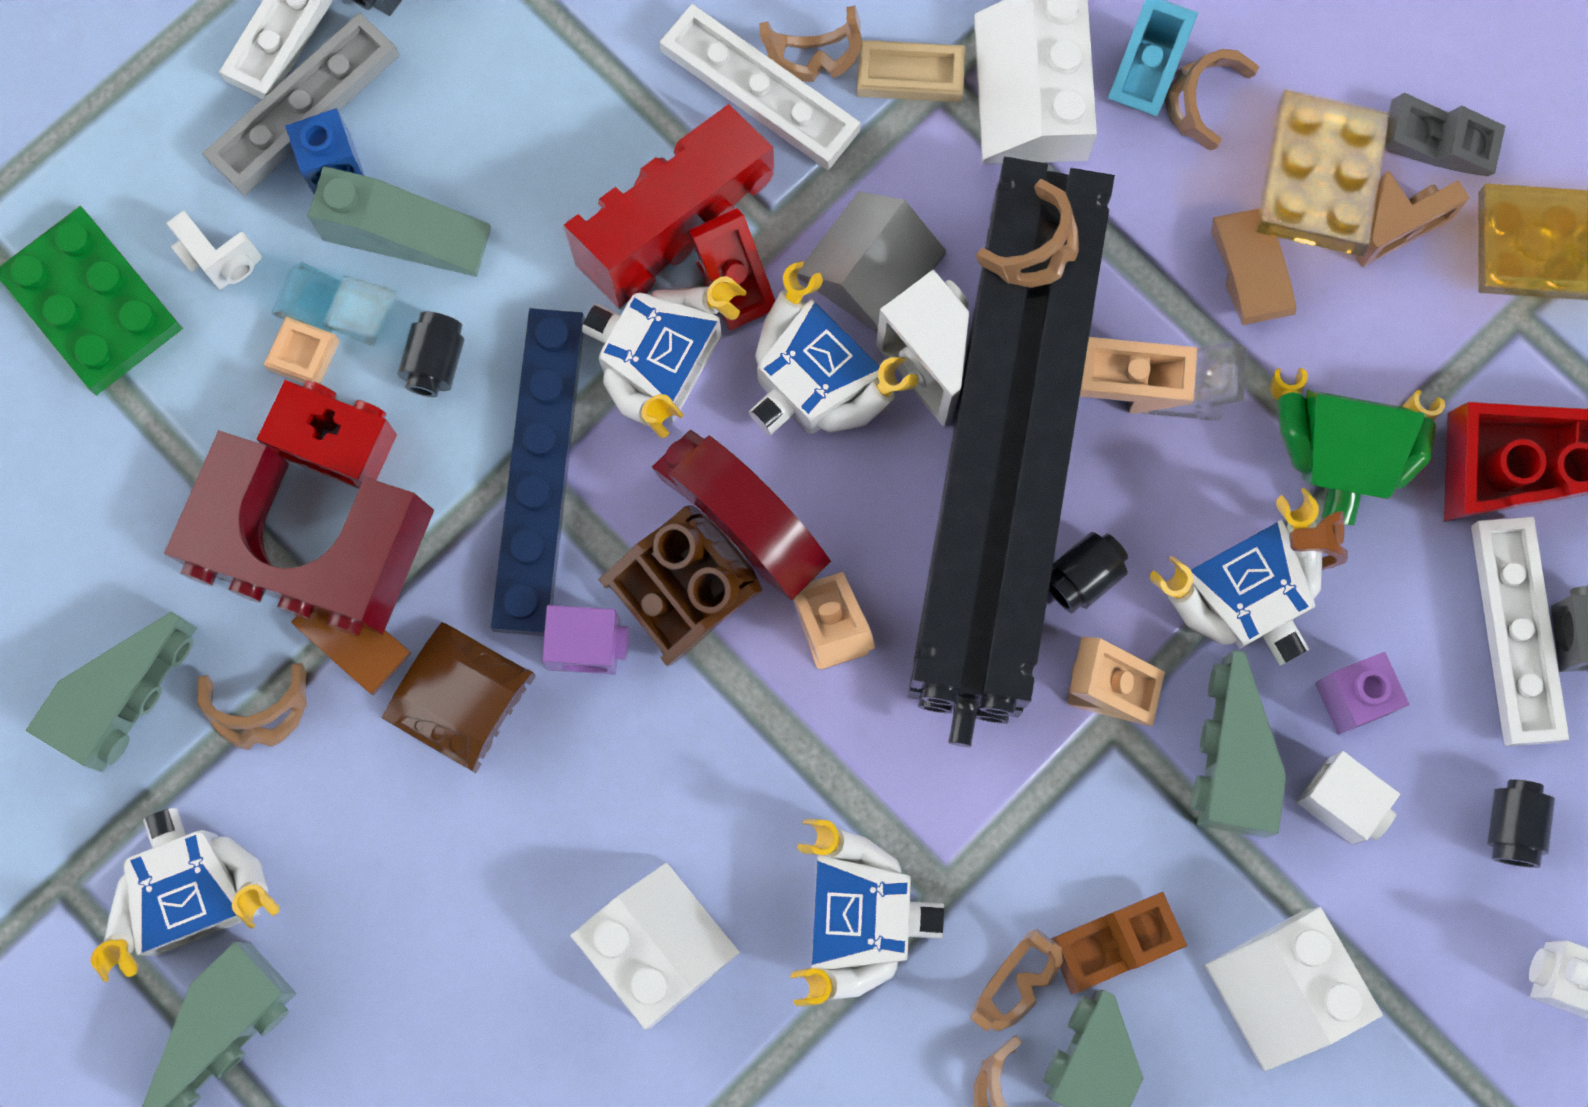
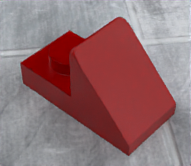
[688,208,776,331]

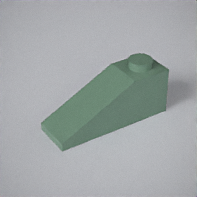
[308,166,491,277]

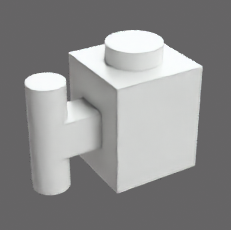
[1529,941,1588,1019]

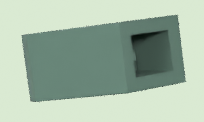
[1043,990,1144,1107]

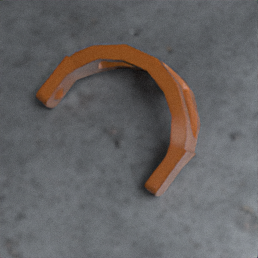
[1289,511,1348,570]

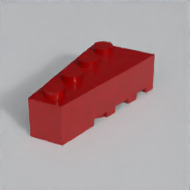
[563,104,774,309]
[1444,402,1588,522]

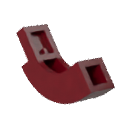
[651,429,831,600]

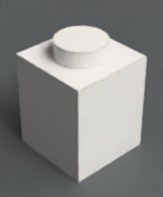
[1296,751,1400,845]

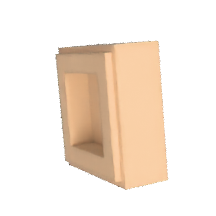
[264,316,340,384]

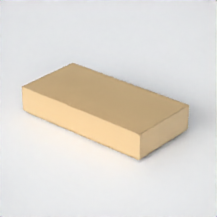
[856,40,965,103]

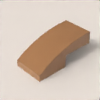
[1211,207,1297,325]

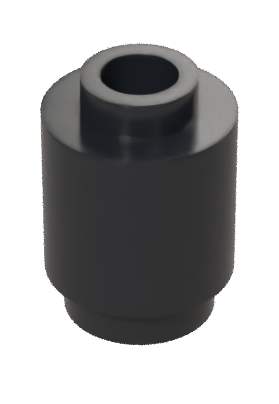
[397,311,464,397]
[1049,532,1128,613]
[1487,779,1555,868]

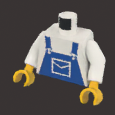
[748,261,918,436]
[582,276,746,438]
[1150,488,1322,666]
[90,808,279,982]
[791,819,944,1007]

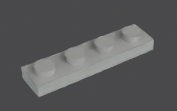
[202,12,400,196]

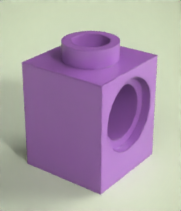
[542,605,629,675]
[1315,651,1410,735]

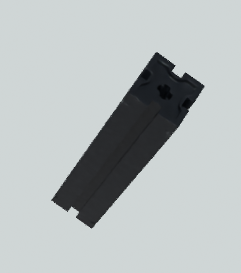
[907,156,1115,747]

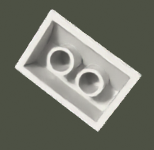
[974,0,1097,164]

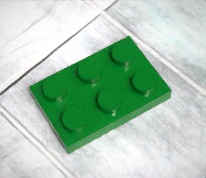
[0,205,183,396]

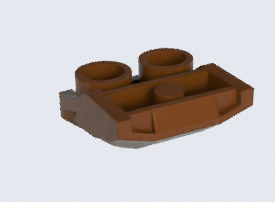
[598,505,763,666]
[381,622,536,774]

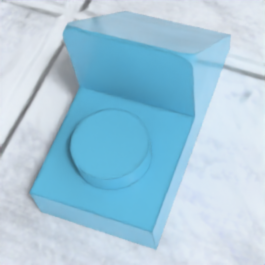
[1108,0,1199,117]

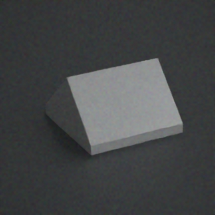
[797,191,946,332]

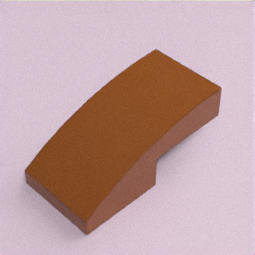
[291,611,412,696]
[1050,892,1187,994]

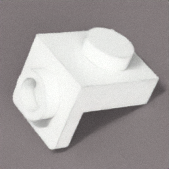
[167,210,262,290]

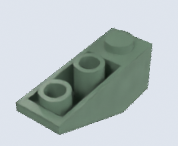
[25,612,197,772]
[1191,650,1286,838]
[142,941,297,1107]

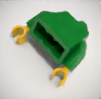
[1270,368,1445,525]

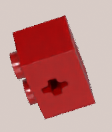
[256,380,397,489]

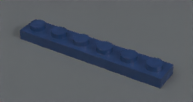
[490,308,585,636]

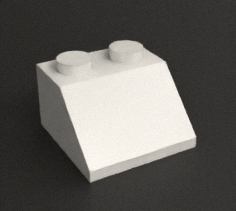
[876,269,969,427]
[570,862,740,1030]
[1204,907,1383,1071]

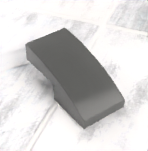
[1381,92,1506,177]

